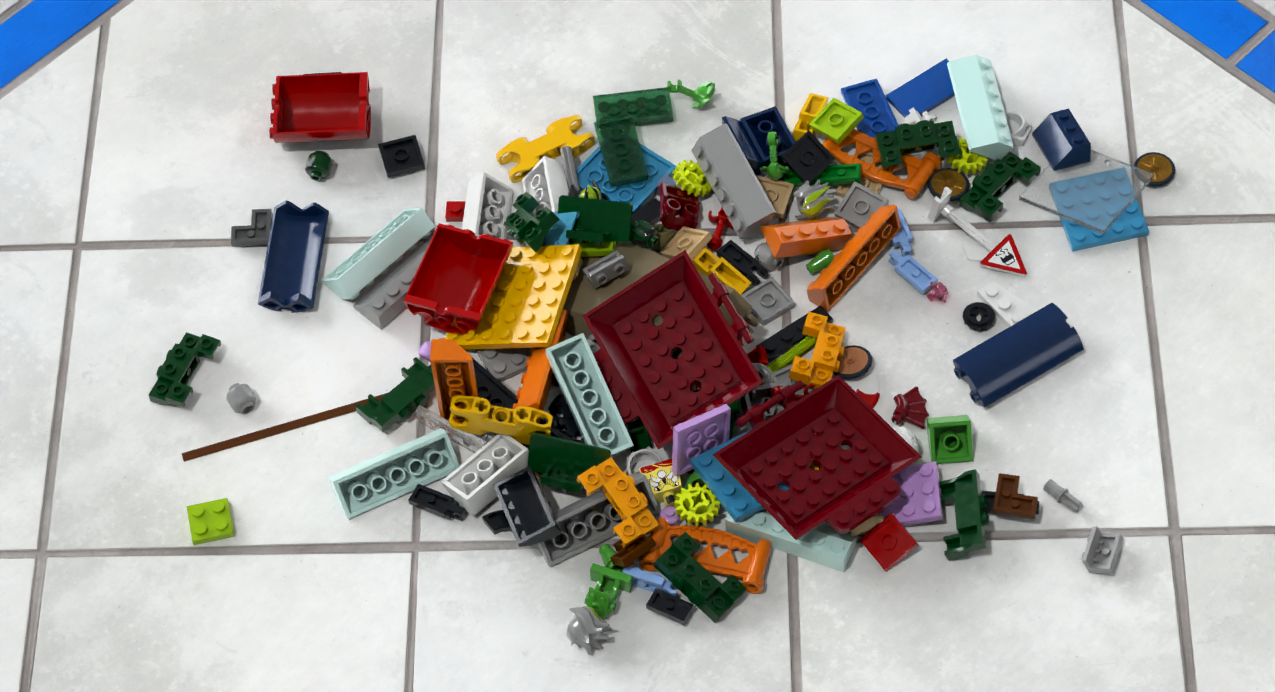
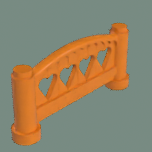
[822,129,942,199]
[639,517,772,594]

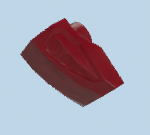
[659,182,699,231]

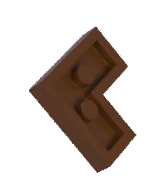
[993,473,1038,519]
[610,536,656,567]

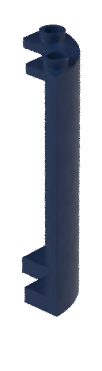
[258,201,329,313]
[953,303,1084,408]

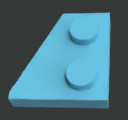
[544,211,580,246]

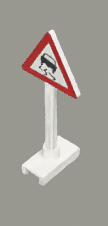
[927,186,1027,277]

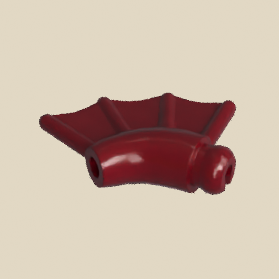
[891,387,929,429]

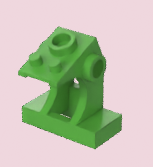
[584,563,633,618]

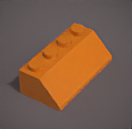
[760,217,852,258]

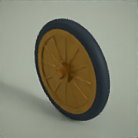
[1133,152,1175,187]
[928,168,969,202]

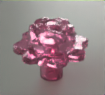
[927,281,948,302]

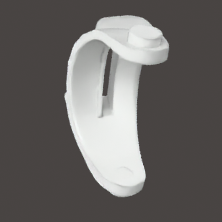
[1007,111,1032,146]
[625,446,662,476]

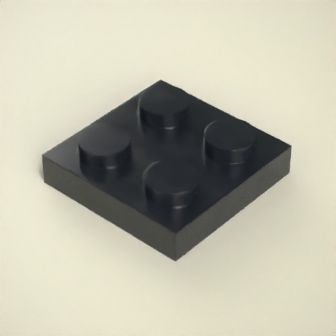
[780,130,835,183]
[378,135,425,178]

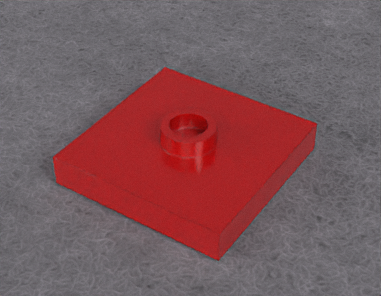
[859,512,918,572]

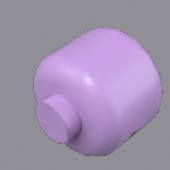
[418,341,431,362]
[660,506,681,526]

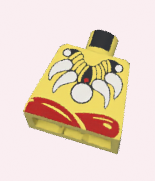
[639,459,682,507]

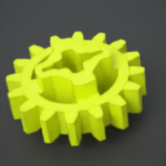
[946,137,988,175]
[673,160,712,197]
[674,483,720,527]

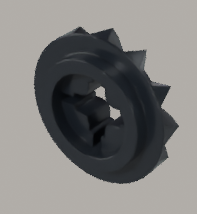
[962,302,995,332]

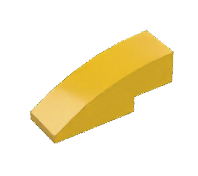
[793,93,829,142]
[692,247,752,295]

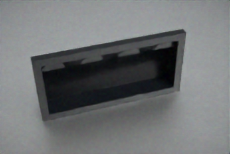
[493,466,561,547]

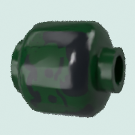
[305,151,332,181]
[630,220,659,249]

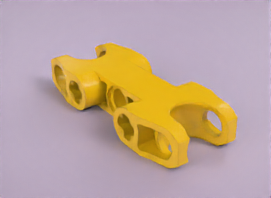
[496,115,595,183]
[449,395,553,445]

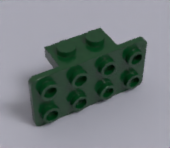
[558,195,633,245]
[527,432,611,493]

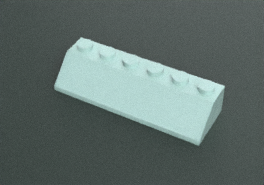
[947,55,1014,160]
[321,208,435,300]
[545,333,634,457]
[328,428,460,519]
[725,509,859,572]

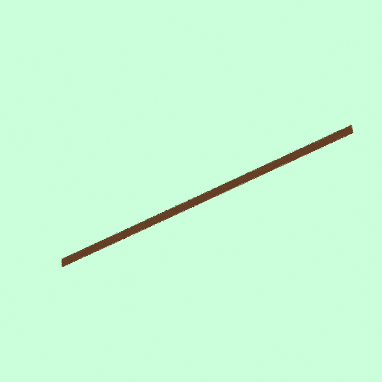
[181,393,387,462]

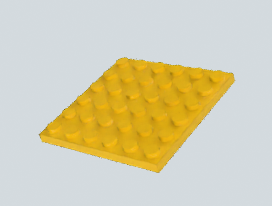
[445,244,583,350]

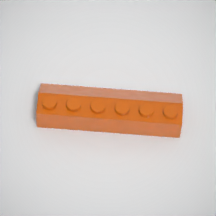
[807,205,901,312]
[512,310,567,424]
[430,338,479,427]

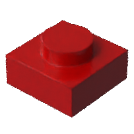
[445,201,466,222]
[747,346,769,366]

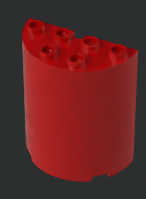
[269,72,371,143]
[403,223,513,334]

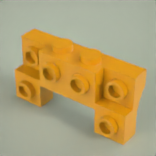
[788,311,846,390]
[577,457,659,548]

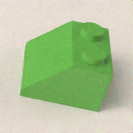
[927,415,973,464]

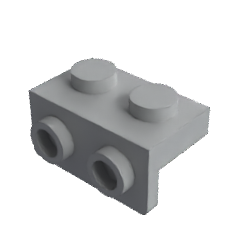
[582,250,629,289]
[1082,527,1124,574]

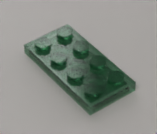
[593,87,674,131]
[594,115,649,188]

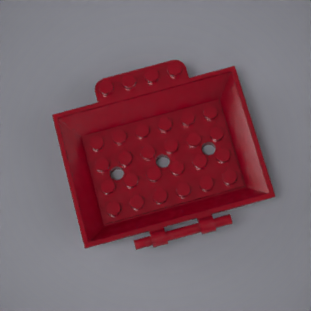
[582,250,763,450]
[713,375,922,540]

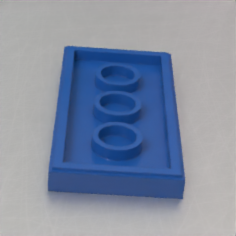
[886,58,955,118]
[841,78,899,138]

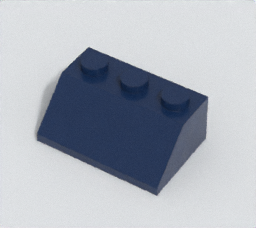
[740,106,795,167]
[1032,108,1091,171]
[722,116,769,177]

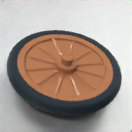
[833,345,872,379]

